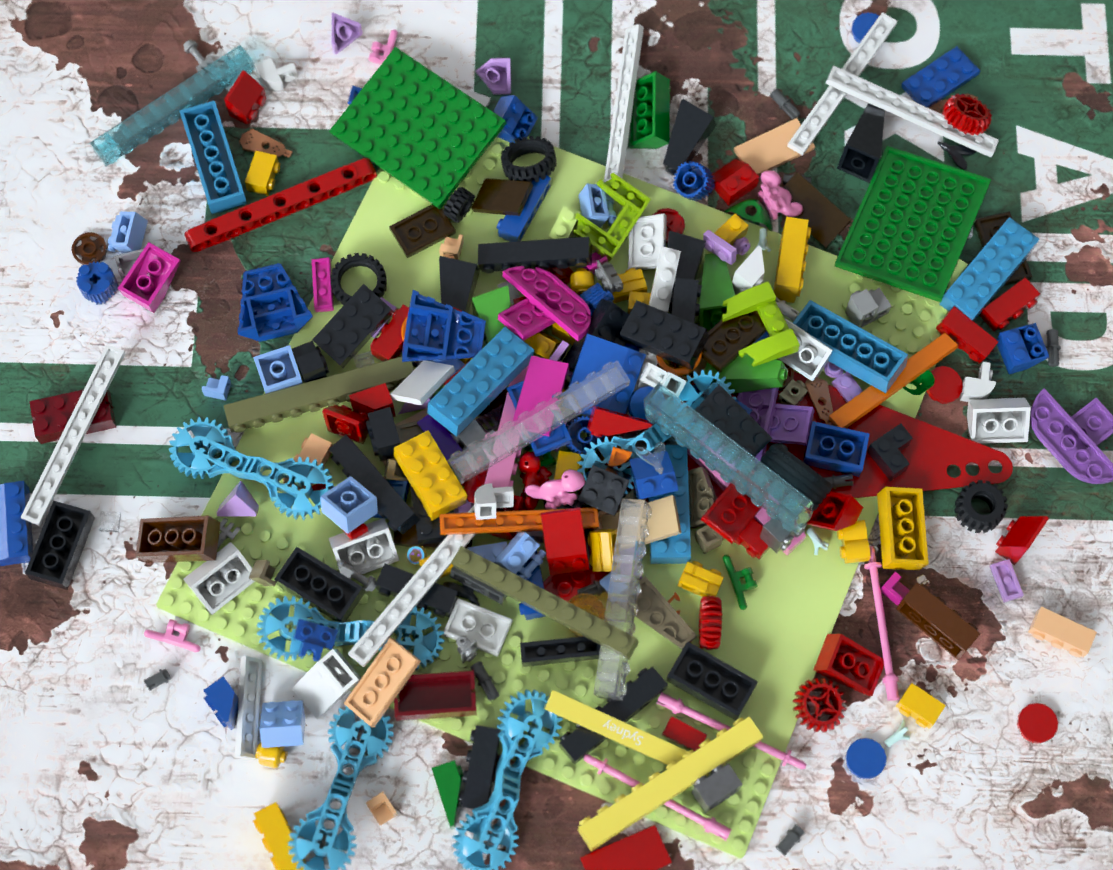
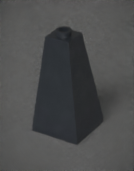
[663,99,716,176]
[837,103,885,183]
[667,231,706,313]
[439,256,480,313]

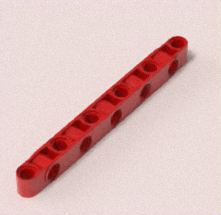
[184,158,377,252]

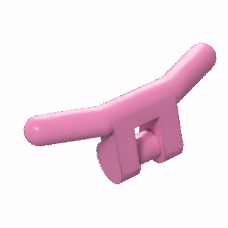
[369,29,398,64]
[144,619,201,652]

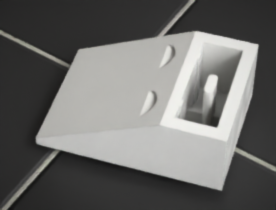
[292,649,361,719]

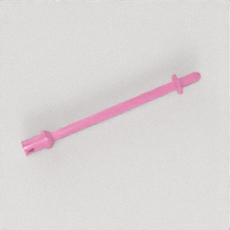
[864,546,900,701]
[656,692,806,769]
[584,754,732,841]

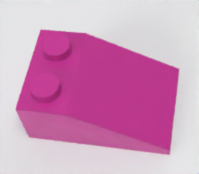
[118,242,180,313]

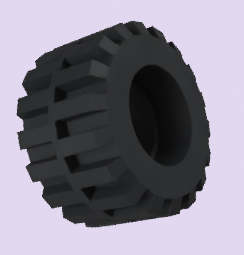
[954,480,1008,533]

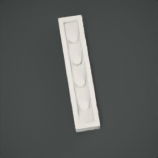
[235,656,262,760]

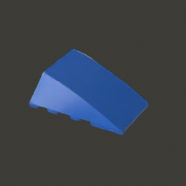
[238,263,312,342]
[402,290,486,362]

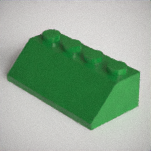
[628,71,670,149]

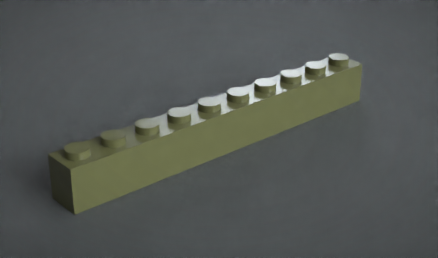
[223,357,414,433]
[451,546,639,660]

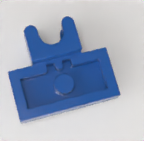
[293,619,338,662]

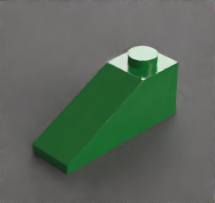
[431,760,463,829]

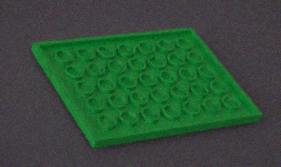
[329,47,507,210]
[834,146,991,303]

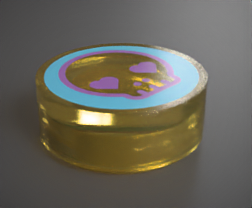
[406,545,427,565]

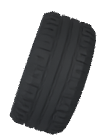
[756,443,832,511]

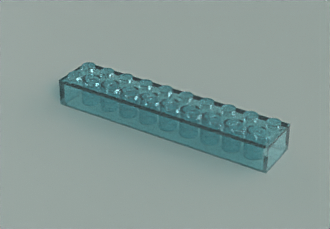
[643,383,813,534]

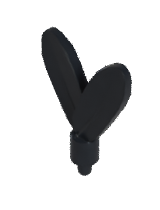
[937,141,976,170]
[443,582,480,606]

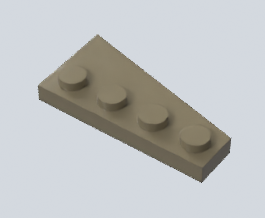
[615,576,697,649]

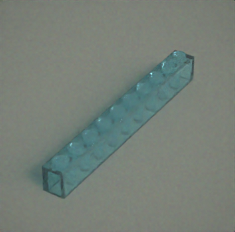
[90,45,255,167]

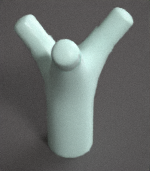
[753,228,771,252]
[806,527,829,555]
[884,720,910,748]

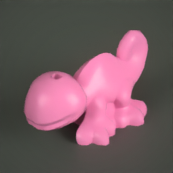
[758,170,803,220]
[525,470,585,509]

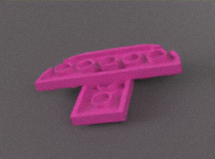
[498,266,591,341]

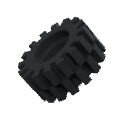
[443,187,475,223]

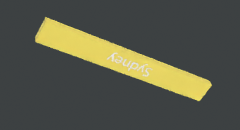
[544,690,688,765]

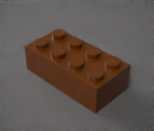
[135,516,221,563]
[896,582,981,660]

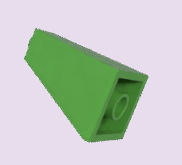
[699,253,735,331]
[472,285,512,345]
[704,354,788,394]

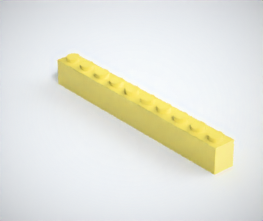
[578,716,763,851]

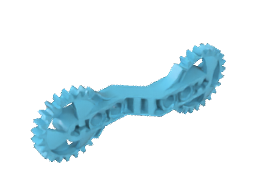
[577,370,737,495]
[169,417,334,520]
[257,596,444,671]
[452,689,562,870]
[288,705,394,870]

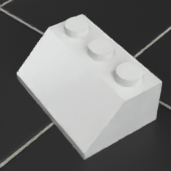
[732,245,765,295]
[778,318,833,382]
[967,398,1031,444]
[328,518,400,579]
[183,542,255,615]

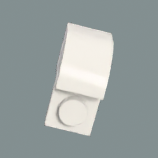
[254,58,298,91]
[960,362,996,402]
[639,363,687,399]
[474,483,514,520]

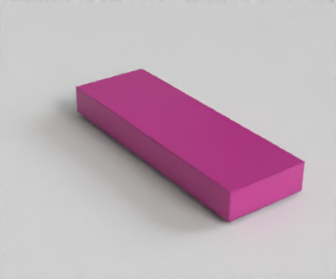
[311,257,334,313]

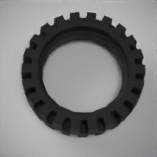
[501,136,557,183]
[331,253,387,306]

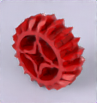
[942,94,992,136]
[699,596,722,650]
[792,678,847,733]

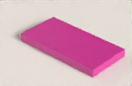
[511,356,569,437]

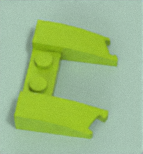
[573,173,651,261]
[722,281,800,367]

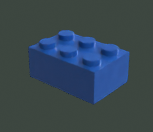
[803,421,870,477]

